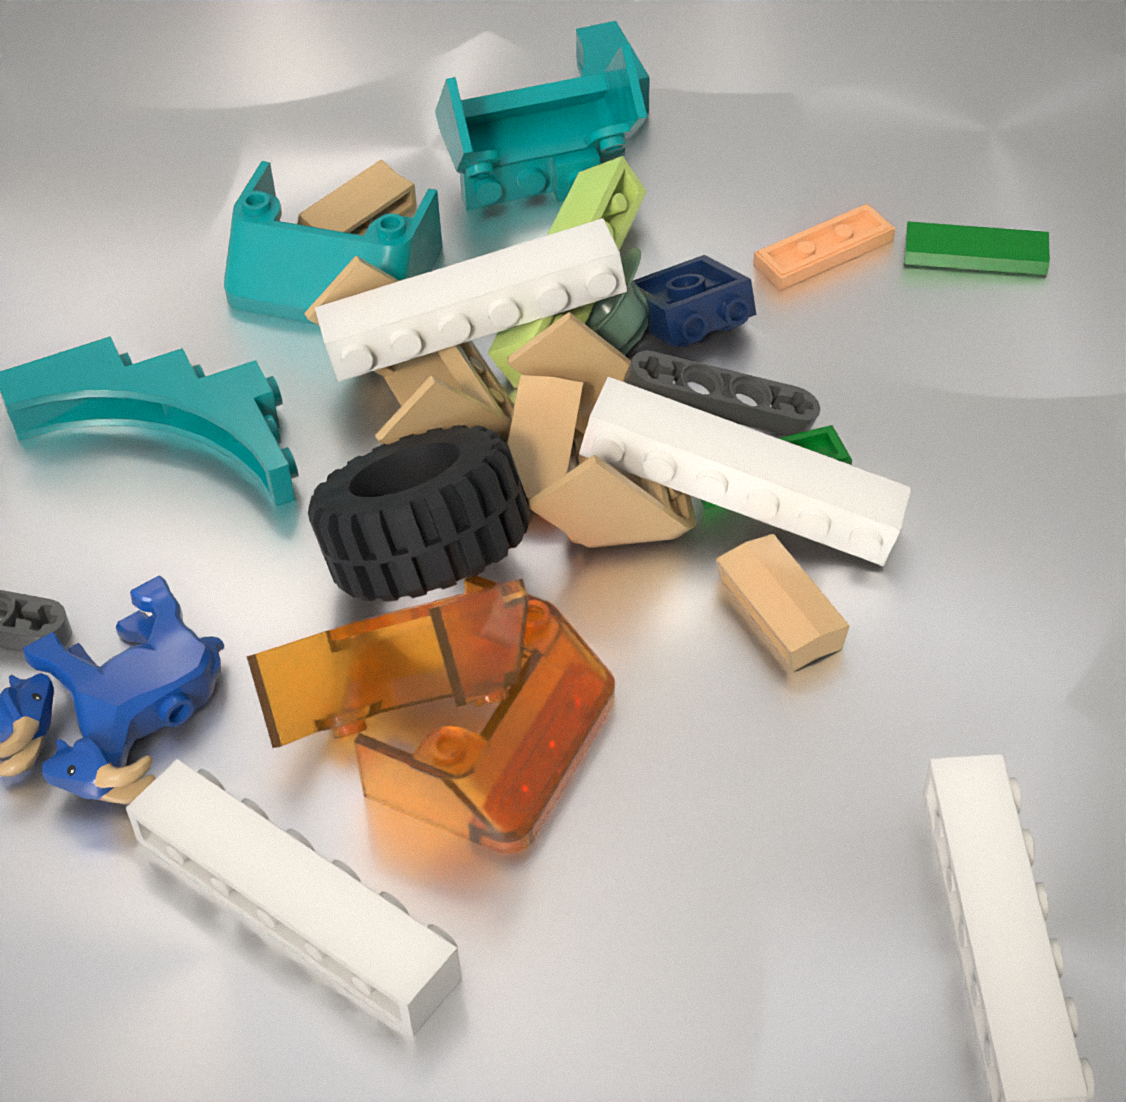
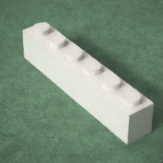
[315,218,627,382]
[579,377,912,566]
[923,754,1095,1102]
[126,759,462,1036]

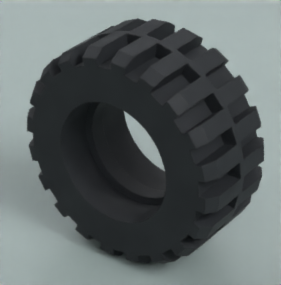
[308,425,531,602]

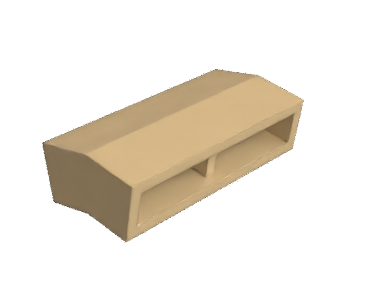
[297,159,417,236]
[507,375,583,500]
[716,534,850,672]

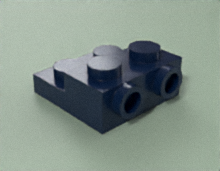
[633,255,757,347]

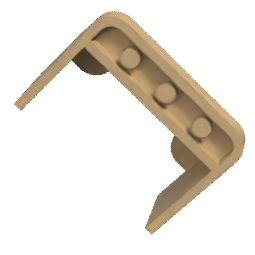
[304,256,515,445]
[507,312,696,548]

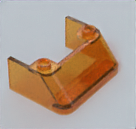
[354,575,615,853]
[246,578,529,748]

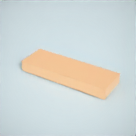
[753,204,895,291]

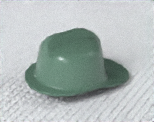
[585,247,649,355]

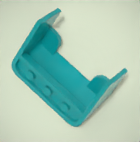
[435,44,647,179]
[224,161,443,325]

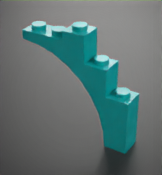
[460,21,650,211]
[0,336,299,507]

